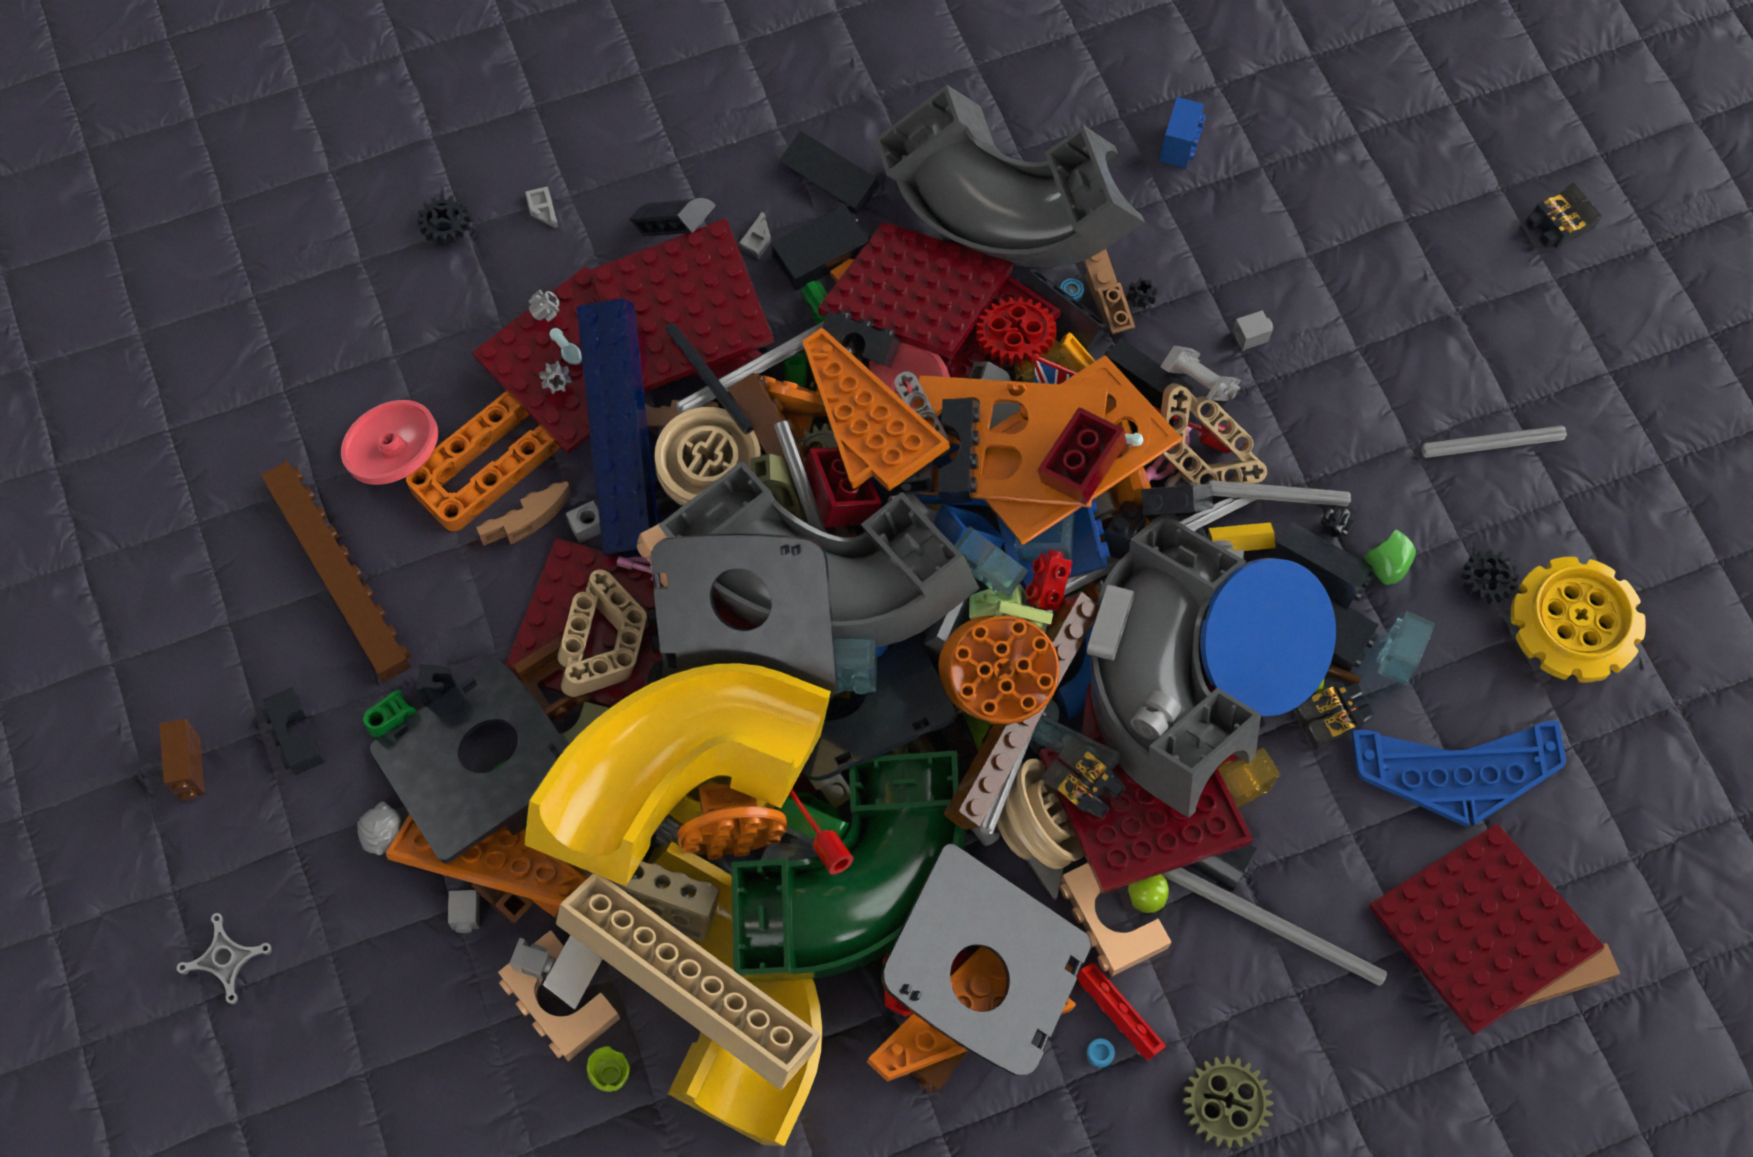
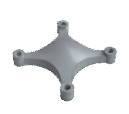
[177,913,272,1005]

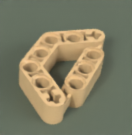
[1160,383,1267,484]
[558,570,647,697]

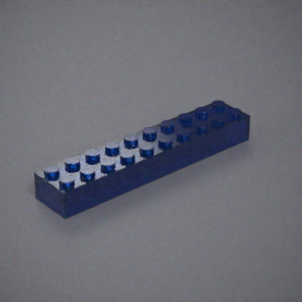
[576,298,658,556]

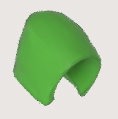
[1363,529,1416,585]

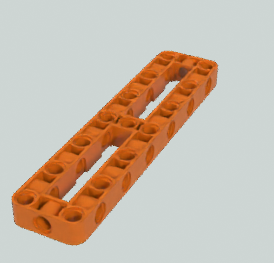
[406,391,561,532]

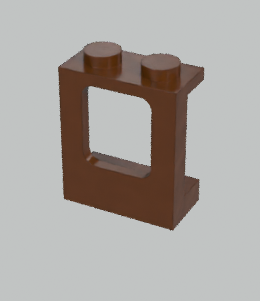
[513,638,593,722]

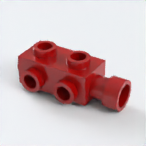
[1025,549,1073,628]

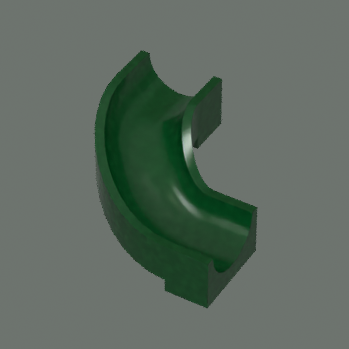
[731,750,966,983]

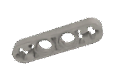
[894,372,951,457]

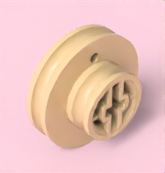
[655,407,760,506]
[997,759,1085,869]

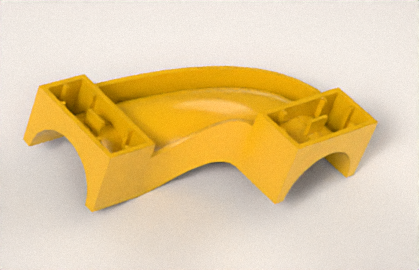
[524,663,831,886]
[639,841,822,1146]

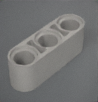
[1087,584,1134,661]

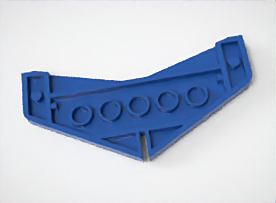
[1351,721,1566,827]

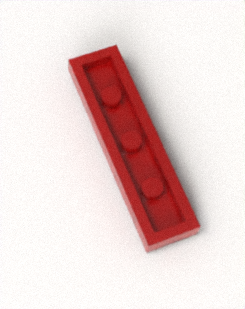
[1077,962,1166,1061]

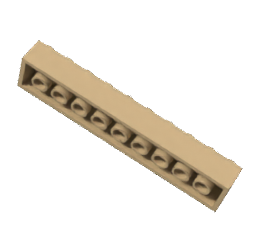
[556,873,821,1090]

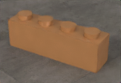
[1512,943,1620,1011]

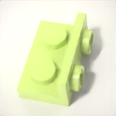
[969,579,1026,620]
[994,599,1053,633]

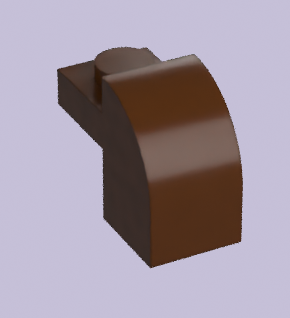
[470,883,533,924]

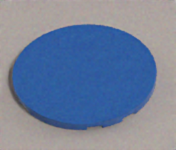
[1200,558,1336,716]

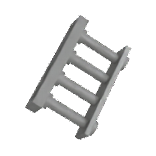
[1160,345,1241,401]

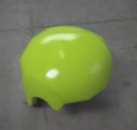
[1128,874,1169,913]
[587,1046,630,1092]

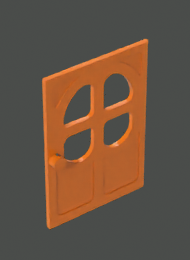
[949,355,1183,546]
[914,375,1108,507]

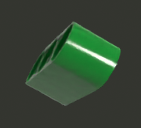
[776,796,851,841]

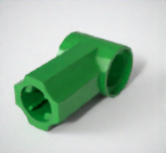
[802,281,828,325]

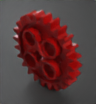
[976,297,1056,366]

